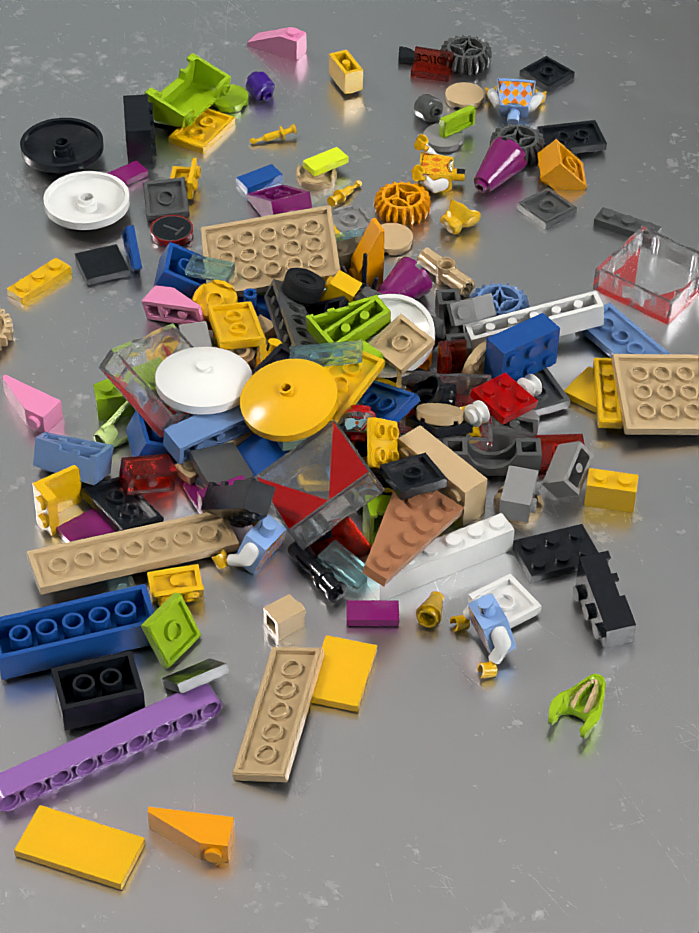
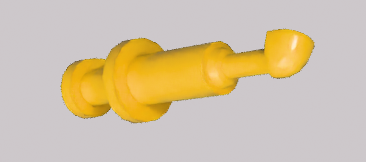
[249,124,297,144]
[327,180,362,207]

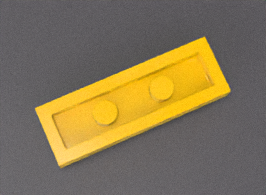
[6,257,72,305]

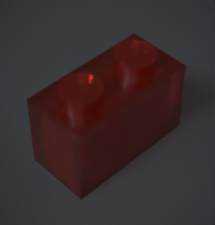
[119,454,178,495]

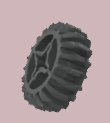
[440,35,492,76]
[489,123,545,167]

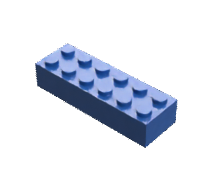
[0,584,154,680]

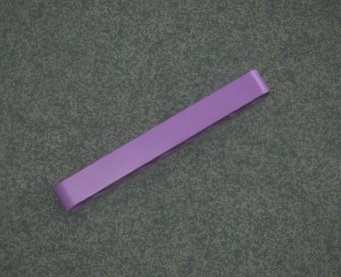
[0,683,222,812]

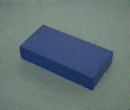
[236,164,283,194]

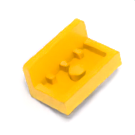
[170,158,201,200]
[147,564,204,606]

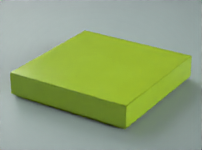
[141,593,201,669]

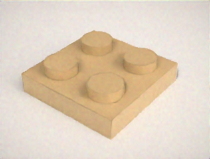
[369,314,435,375]

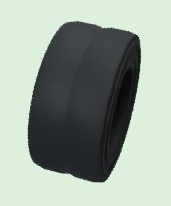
[281,267,325,304]

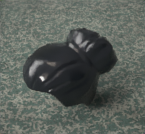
[412,375,457,410]

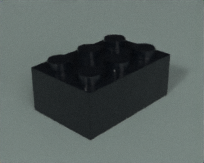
[123,94,156,165]
[51,650,145,731]

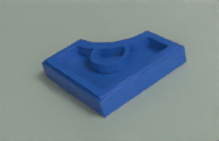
[122,225,142,272]

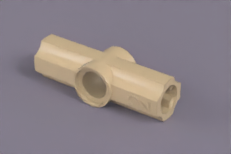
[417,247,475,297]

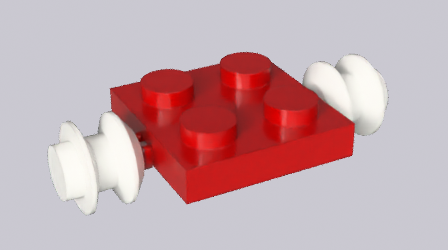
[464,373,542,427]

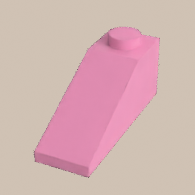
[247,27,307,61]
[142,285,205,324]
[2,375,63,433]

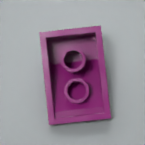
[246,184,312,217]

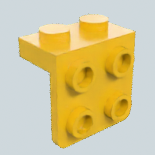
[367,417,400,469]
[32,465,83,537]

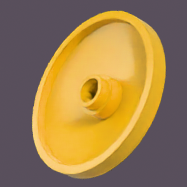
[240,359,339,442]

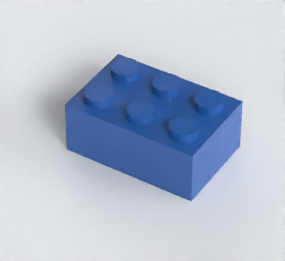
[484,313,560,382]

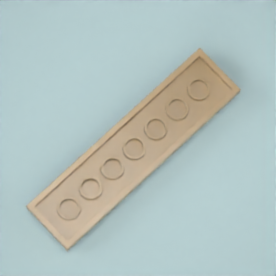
[27,512,239,595]

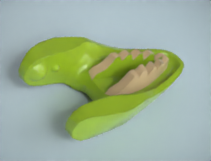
[548,674,606,739]

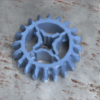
[470,282,530,322]

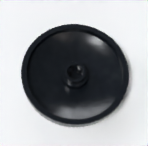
[20,118,104,173]

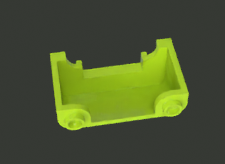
[145,53,231,128]

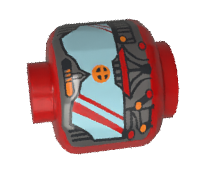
[343,405,376,442]

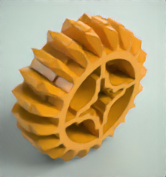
[374,180,431,227]

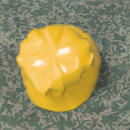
[440,199,481,235]

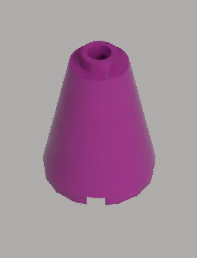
[473,137,527,193]
[377,257,433,300]

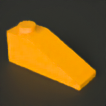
[348,218,385,287]
[147,807,235,863]

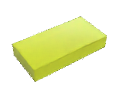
[303,147,349,177]

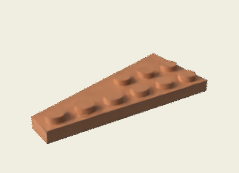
[362,490,464,587]

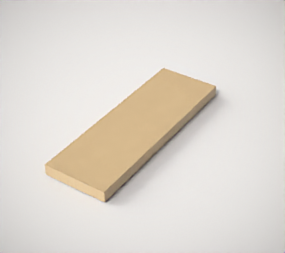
[232,647,325,782]

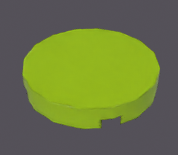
[211,84,249,113]

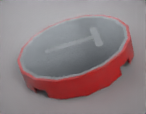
[151,215,193,247]

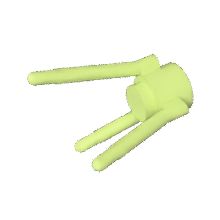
[93,399,131,449]

